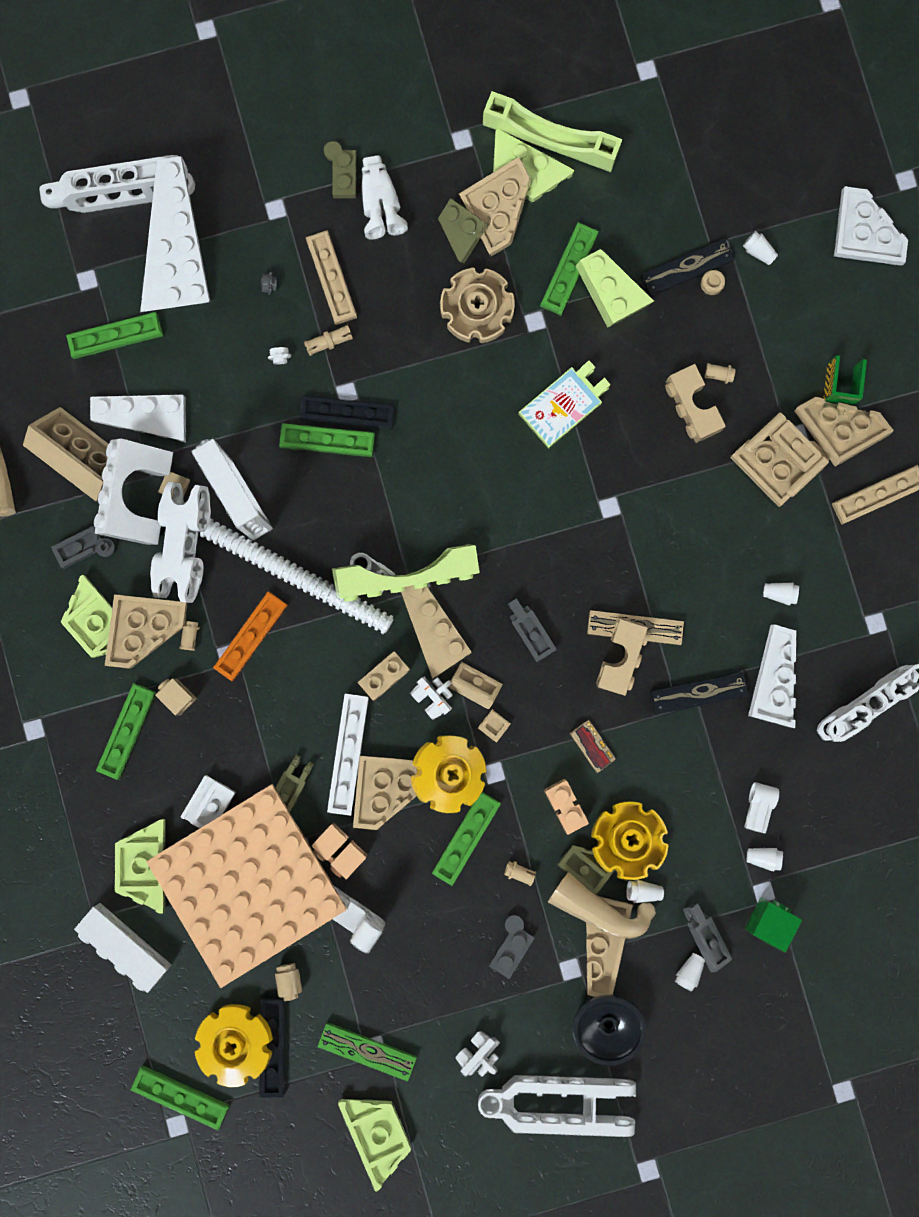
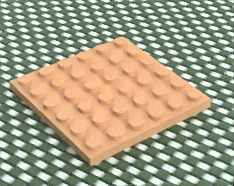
[146,784,347,988]

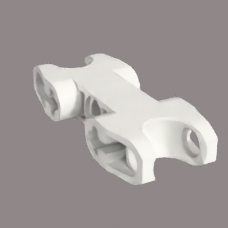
[150,482,211,603]
[816,664,919,741]

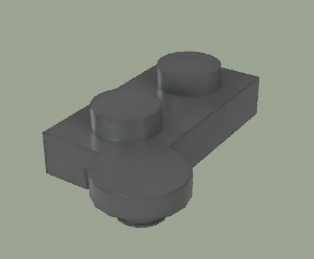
[51,526,115,569]
[489,915,535,979]

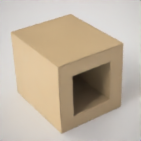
[155,678,197,716]

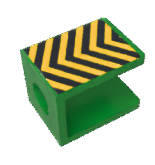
[823,355,867,406]

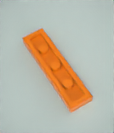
[213,591,288,681]

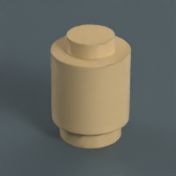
[275,963,303,1001]

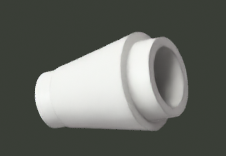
[743,231,778,265]
[763,582,799,606]
[746,848,783,872]
[626,879,664,903]
[675,953,705,992]

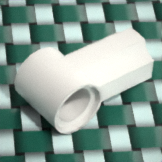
[744,782,779,833]

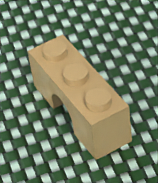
[665,364,726,443]
[596,617,649,695]

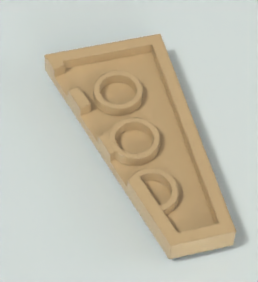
[401,585,472,678]
[586,895,633,997]

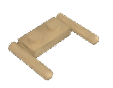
[744,412,829,497]

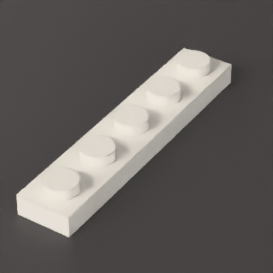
[327,694,369,816]

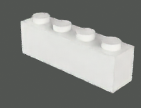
[74,903,172,993]

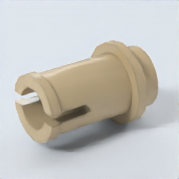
[704,363,735,384]
[180,621,200,651]
[504,861,536,886]

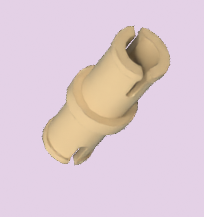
[304,325,353,356]

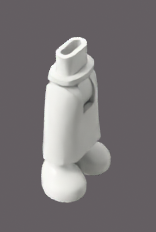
[362,156,408,239]

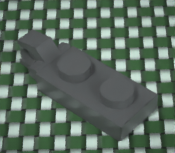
[508,598,557,662]
[683,904,732,972]

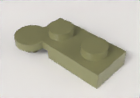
[324,141,356,198]

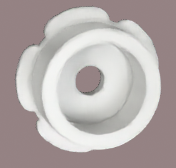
[268,347,291,364]

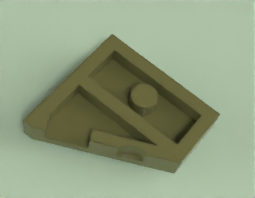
[438,198,488,263]
[557,846,615,895]

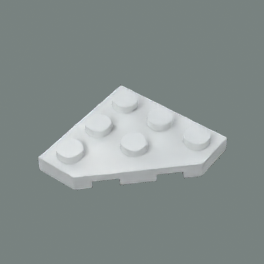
[834,187,908,266]

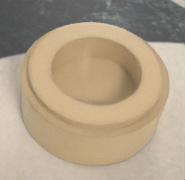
[701,270,725,295]

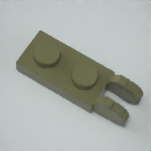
[275,755,314,812]

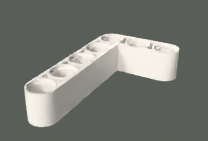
[333,885,385,953]

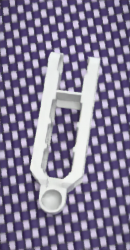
[39,155,195,213]
[478,1075,636,1137]

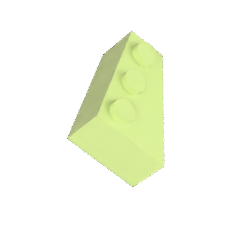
[576,249,653,327]

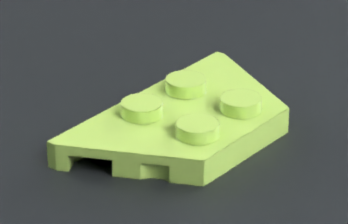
[494,128,574,202]
[61,575,113,658]
[115,819,165,913]
[338,1099,411,1192]

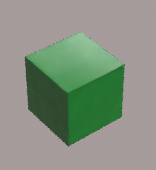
[745,897,802,953]

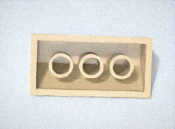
[23,407,108,501]

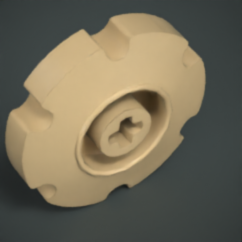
[440,268,515,343]

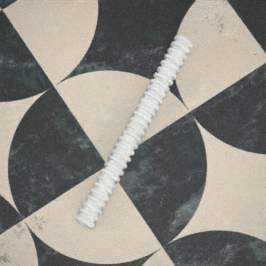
[200,518,393,634]

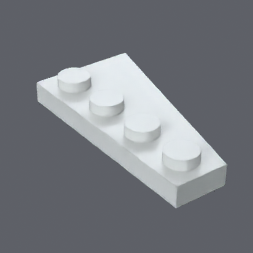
[90,395,186,443]
[748,625,796,728]

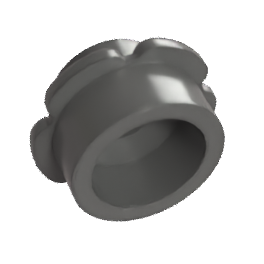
[261,271,277,295]

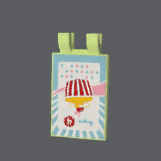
[519,361,610,449]

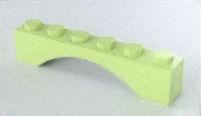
[483,91,622,172]
[332,544,480,602]

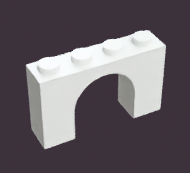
[94,439,173,545]

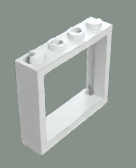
[191,439,273,541]

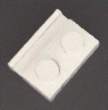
[181,775,236,828]

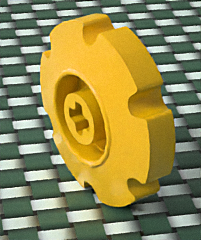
[411,735,486,813]
[591,802,669,880]
[195,1004,273,1087]

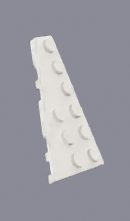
[141,156,210,312]

